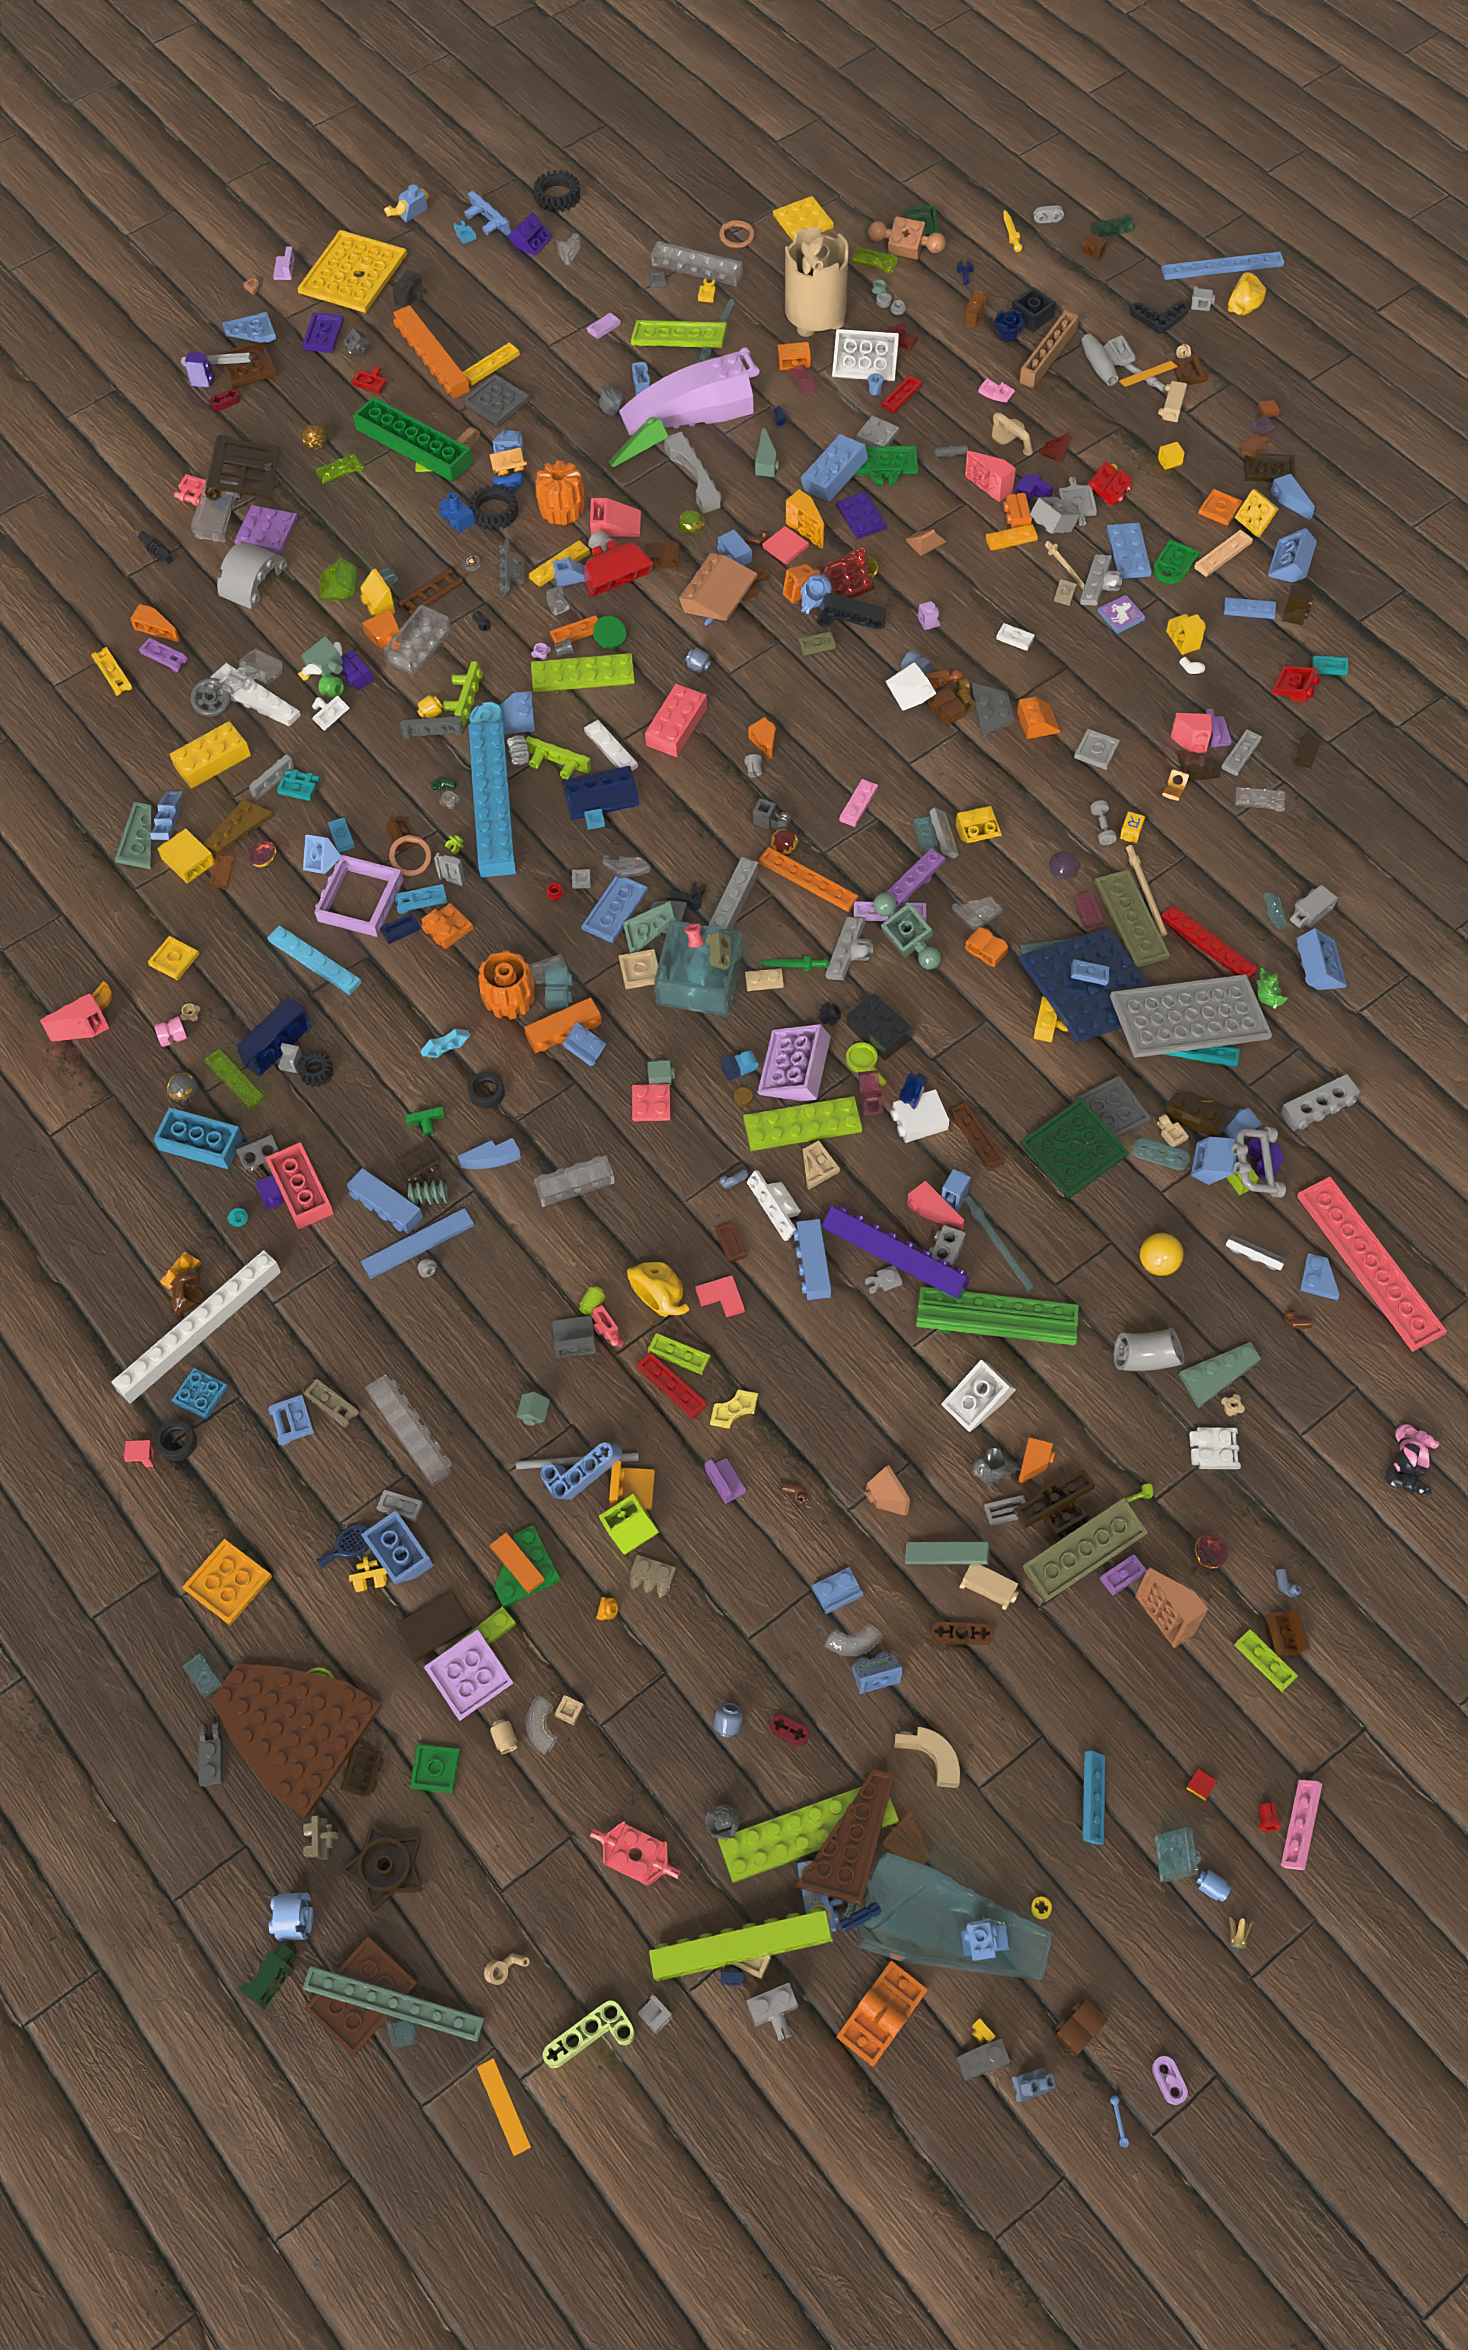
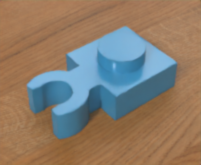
[454,220,477,244]

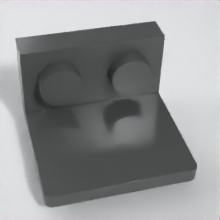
[552,1316,596,1358]

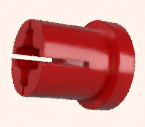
[1258,1803,1282,1832]

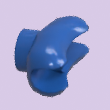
[492,471,524,493]

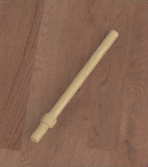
[1126,845,1167,937]

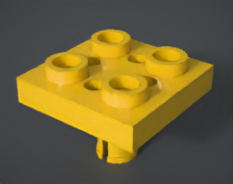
[1235,489,1279,537]

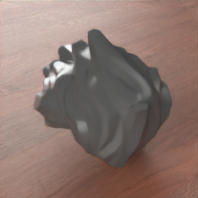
[599,383,626,416]
[972,1448,1021,1487]

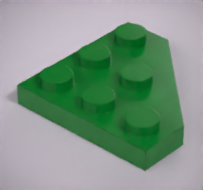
[494,1525,561,1608]

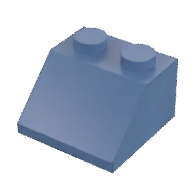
[499,691,535,734]

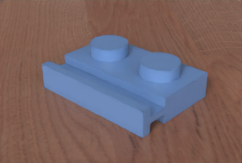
[562,1022,606,1066]
[812,1567,863,1614]

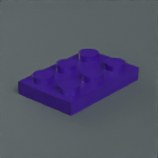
[302,313,344,353]
[836,492,887,539]

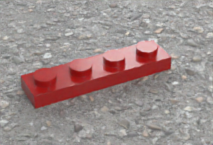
[636,1352,707,1420]

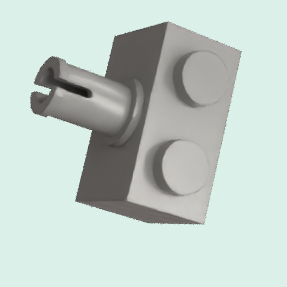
[747,1983,798,2041]

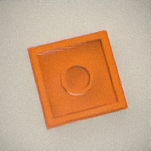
[1198,489,1243,526]

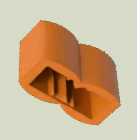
[965,927,1009,967]

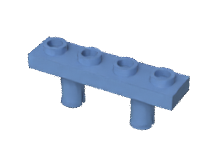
[464,191,511,236]

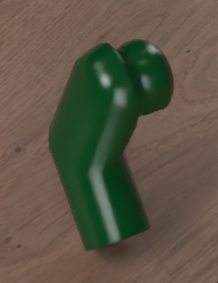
[430,777,457,791]

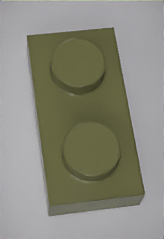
[798,632,835,656]

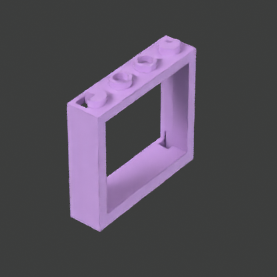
[314,855,404,937]

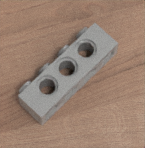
[1280,1074,1360,1132]

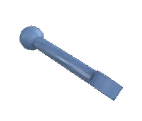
[1110,2095,1129,2148]

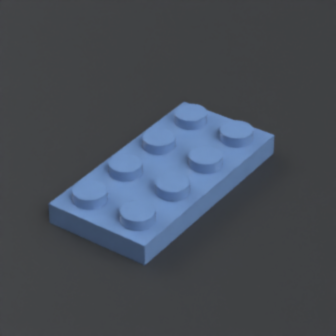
[1106,522,1151,579]

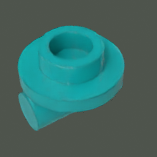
[226,1208,248,1227]

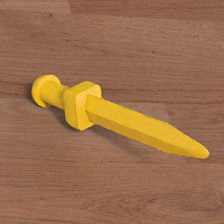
[1004,211,1023,252]

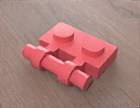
[174,474,207,506]

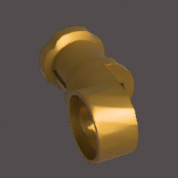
[955,678,975,712]

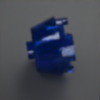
[994,309,1025,341]

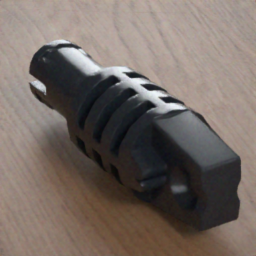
[138,531,173,564]

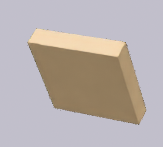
[619,949,661,989]

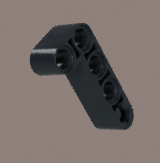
[817,593,886,629]

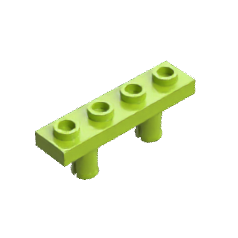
[443,661,483,725]
[526,736,591,780]

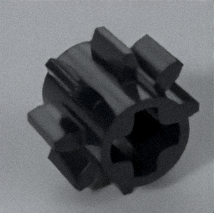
[818,1002,841,1026]

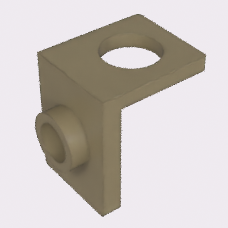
[1054,579,1079,606]

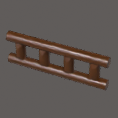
[397,568,463,617]

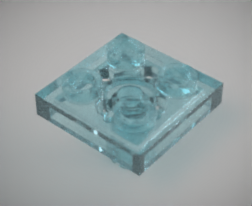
[1155,1827,1201,1882]

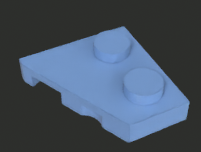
[1299,1253,1339,1300]

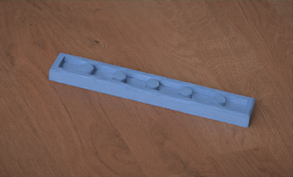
[361,1208,474,1279]

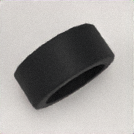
[468,1071,505,1109]
[155,1420,197,1461]

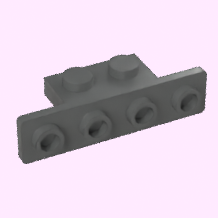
[498,539,525,598]

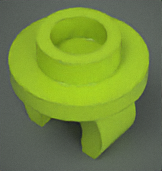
[445,835,464,854]

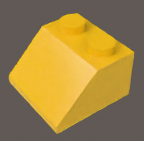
[360,568,395,616]

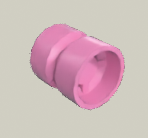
[154,1016,187,1047]

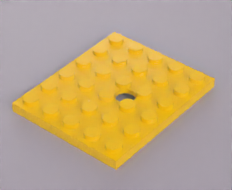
[298,230,407,313]

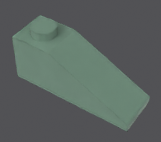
[755,428,779,477]

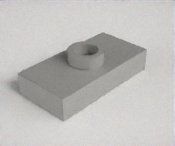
[377,1490,423,1523]

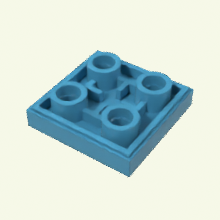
[172,1368,228,1420]

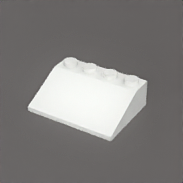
[832,329,899,381]

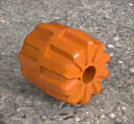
[535,460,585,526]
[478,950,535,1020]

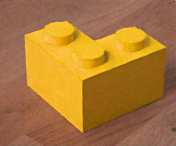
[1166,614,1206,655]

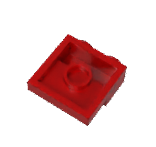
[1088,461,1133,506]
[1272,666,1321,702]

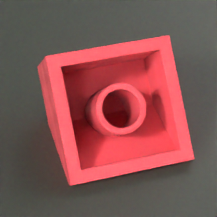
[1171,713,1212,753]

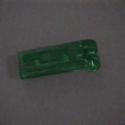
[1090,214,1136,237]

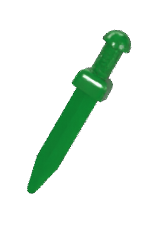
[759,956,829,971]

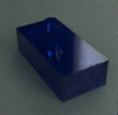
[236,996,311,1077]

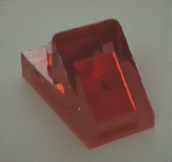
[1039,433,1072,462]

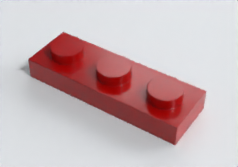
[882,375,922,414]

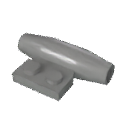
[1081,334,1135,386]

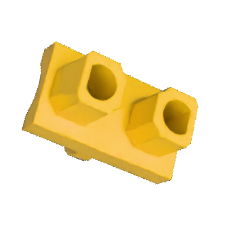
[349,1555,388,1592]

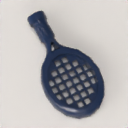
[316,1524,370,1569]

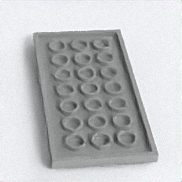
[1110,975,1272,1058]

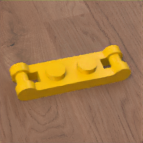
[91,647,132,696]

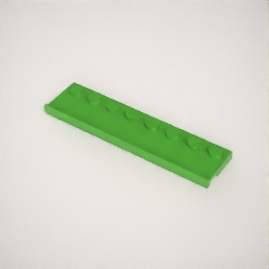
[916,1287,1079,1345]

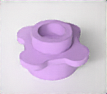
[531,643,551,660]

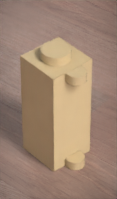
[1158,381,1187,422]
[960,1564,1019,1611]

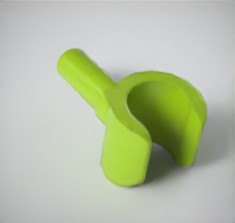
[1126,1484,1153,1503]

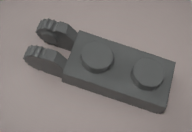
[199,1722,222,1786]

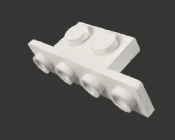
[747,1170,801,1241]

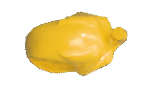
[1227,272,1266,315]
[627,1262,689,1317]

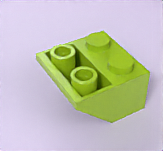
[598,1494,660,1555]

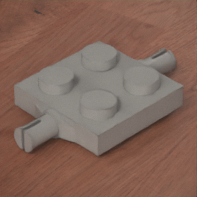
[1058,477,1097,526]

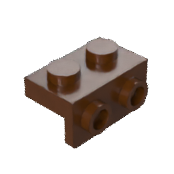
[1266,1608,1310,1656]

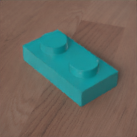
[1312,655,1348,675]

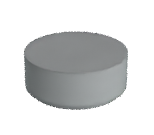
[876,293,892,308]

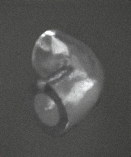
[824,1624,883,1656]
[526,1695,558,1756]

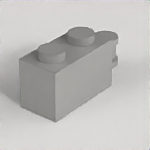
[1290,885,1337,929]

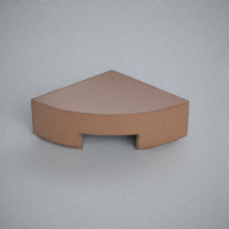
[243,276,259,295]

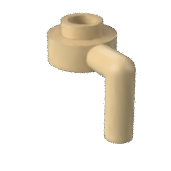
[484,1953,530,1985]

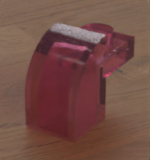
[859,1070,883,1116]

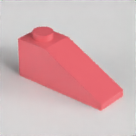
[907,1181,964,1231]

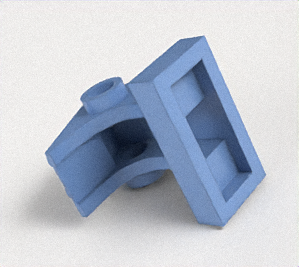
[961,1919,1010,1961]

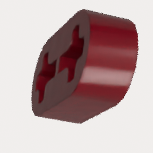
[210,389,240,411]
[770,1715,809,1746]

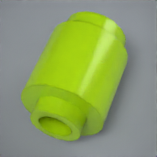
[579,1286,606,1317]

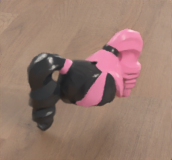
[1385,1424,1440,1496]

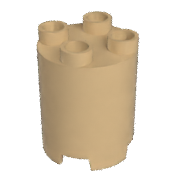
[785,227,848,337]

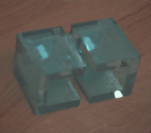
[545,968,572,1009]

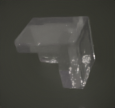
[546,585,569,616]

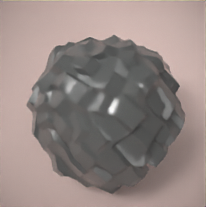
[705,1803,740,1840]

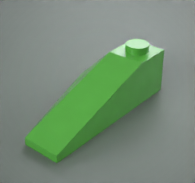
[608,416,669,467]

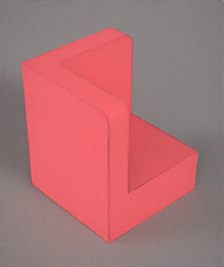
[124,1440,155,1467]

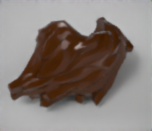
[170,1267,204,1317]

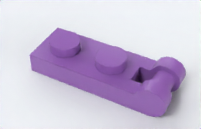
[139,638,188,672]

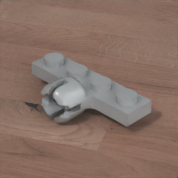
[1080,555,1122,606]
[825,917,873,980]

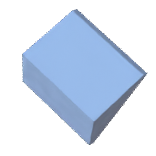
[303,835,342,874]

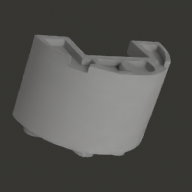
[217,542,288,609]

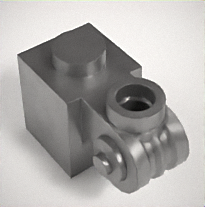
[753,798,791,832]

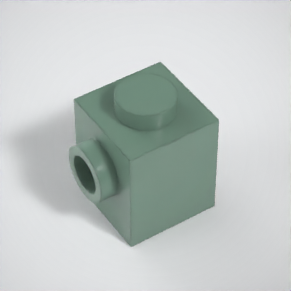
[647,1060,675,1086]
[516,1392,550,1426]

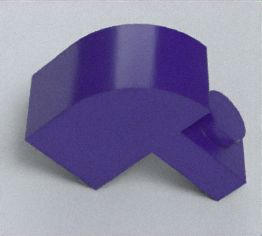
[1015,474,1053,504]
[1247,1138,1283,1180]

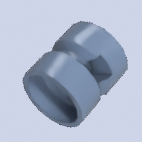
[901,650,933,674]

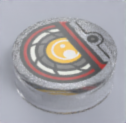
[463,555,480,571]

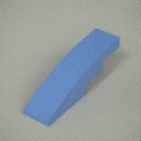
[151,791,184,840]

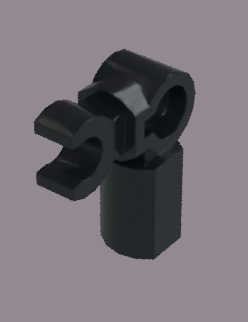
[668,882,706,910]

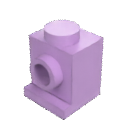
[918,601,940,630]

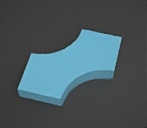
[420,1029,470,1058]

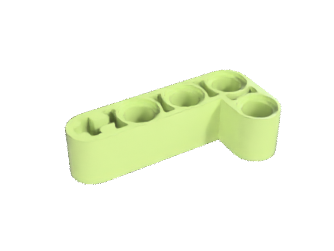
[543,2001,635,2068]

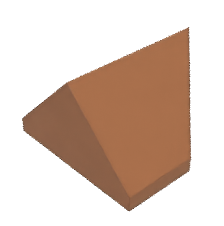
[906,529,947,556]

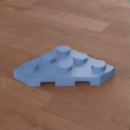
[222,312,276,343]

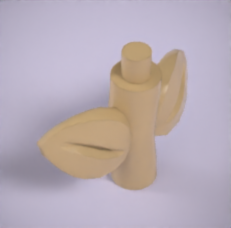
[802,235,825,275]

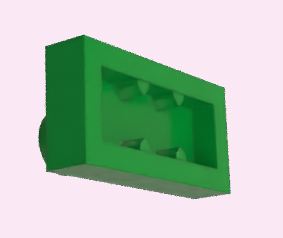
[405,1107,445,1136]

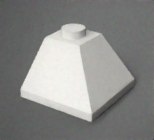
[885,662,936,710]

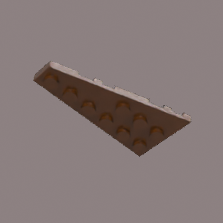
[796,1769,895,1906]

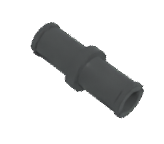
[934,444,968,458]

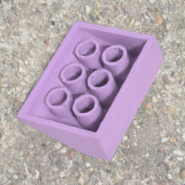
[758,1024,831,1101]

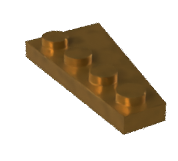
[203,799,273,856]

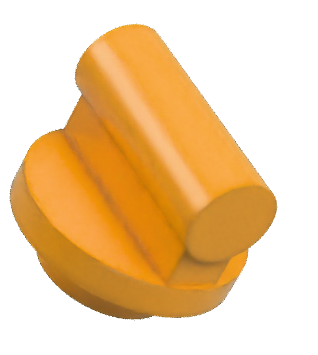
[596,1597,618,1620]

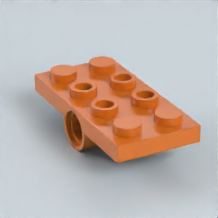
[836,1961,928,2067]

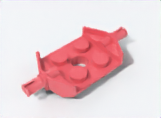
[590,1821,681,1886]

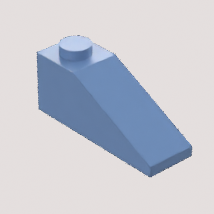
[1271,474,1315,520]

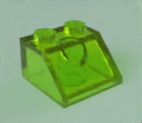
[318,557,357,600]

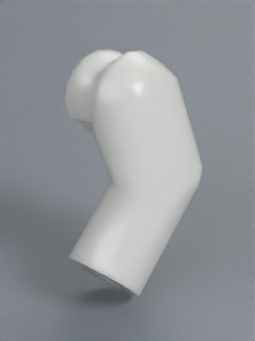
[1179,657,1205,674]

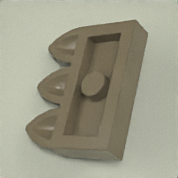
[630,1555,677,1598]

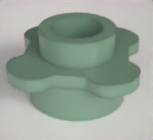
[872,280,888,294]

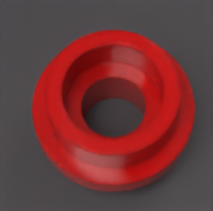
[546,883,564,900]

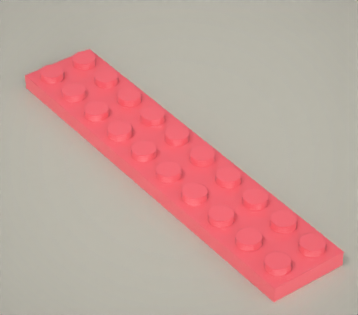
[1297,1177,1447,1352]

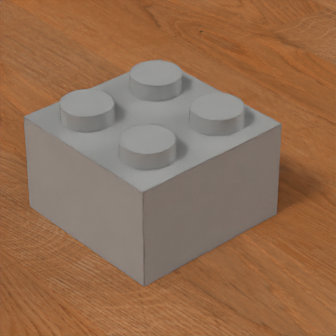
[1030,497,1080,534]

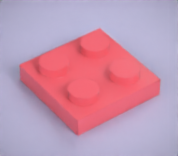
[632,1084,670,1121]

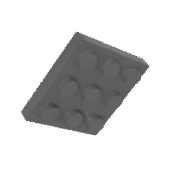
[463,374,530,426]
[1071,1076,1151,1139]

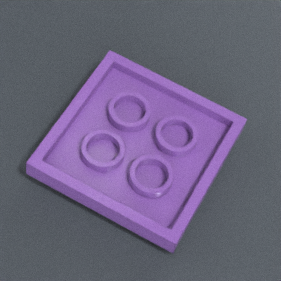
[234,505,298,554]

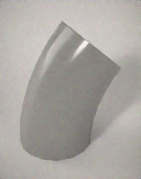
[1113,1328,1185,1371]

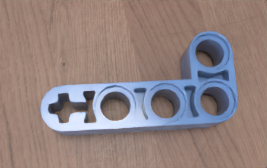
[541,1442,622,1500]

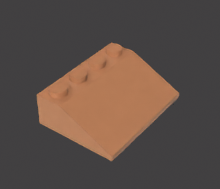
[679,553,758,621]
[1135,1568,1208,1648]

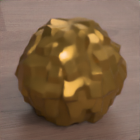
[301,425,327,450]

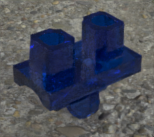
[899,1073,928,1109]

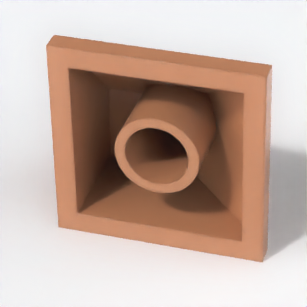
[865,1465,910,1516]

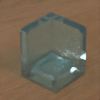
[386,2020,418,2050]

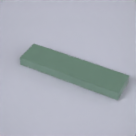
[905,1542,990,1564]

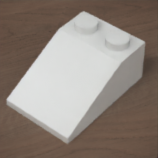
[941,1360,1016,1432]

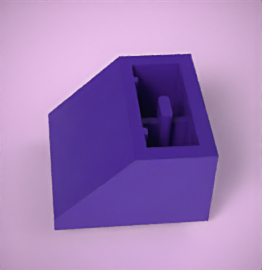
[507,212,552,256]

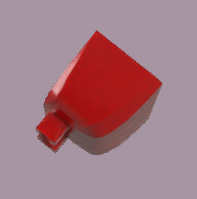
[583,540,654,598]

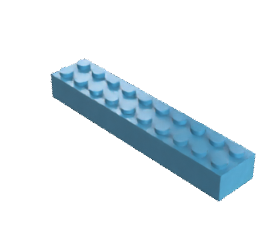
[468,721,516,878]

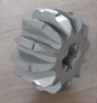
[507,735,529,766]

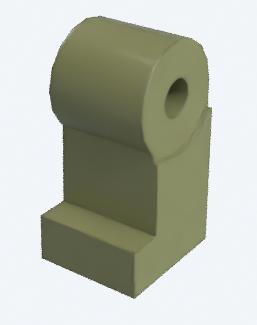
[706,932,731,970]

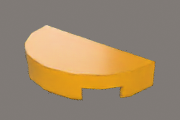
[91,981,112,1010]

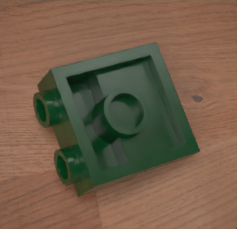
[904,205,938,237]

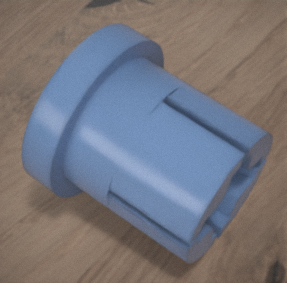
[868,373,884,395]

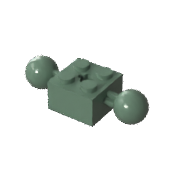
[873,893,941,970]

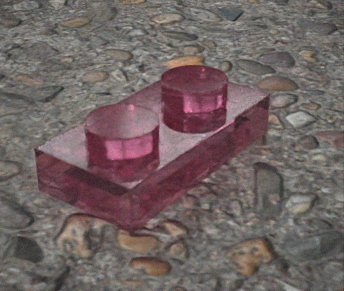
[1074,892,1104,929]

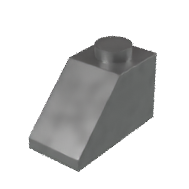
[956,2039,1010,2081]

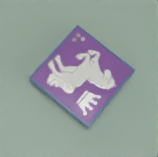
[1098,595,1145,634]

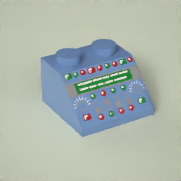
[852,1652,902,1694]

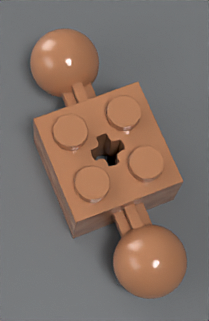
[868,217,946,260]

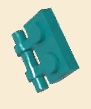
[277,769,321,801]

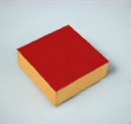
[1186,1769,1217,1801]

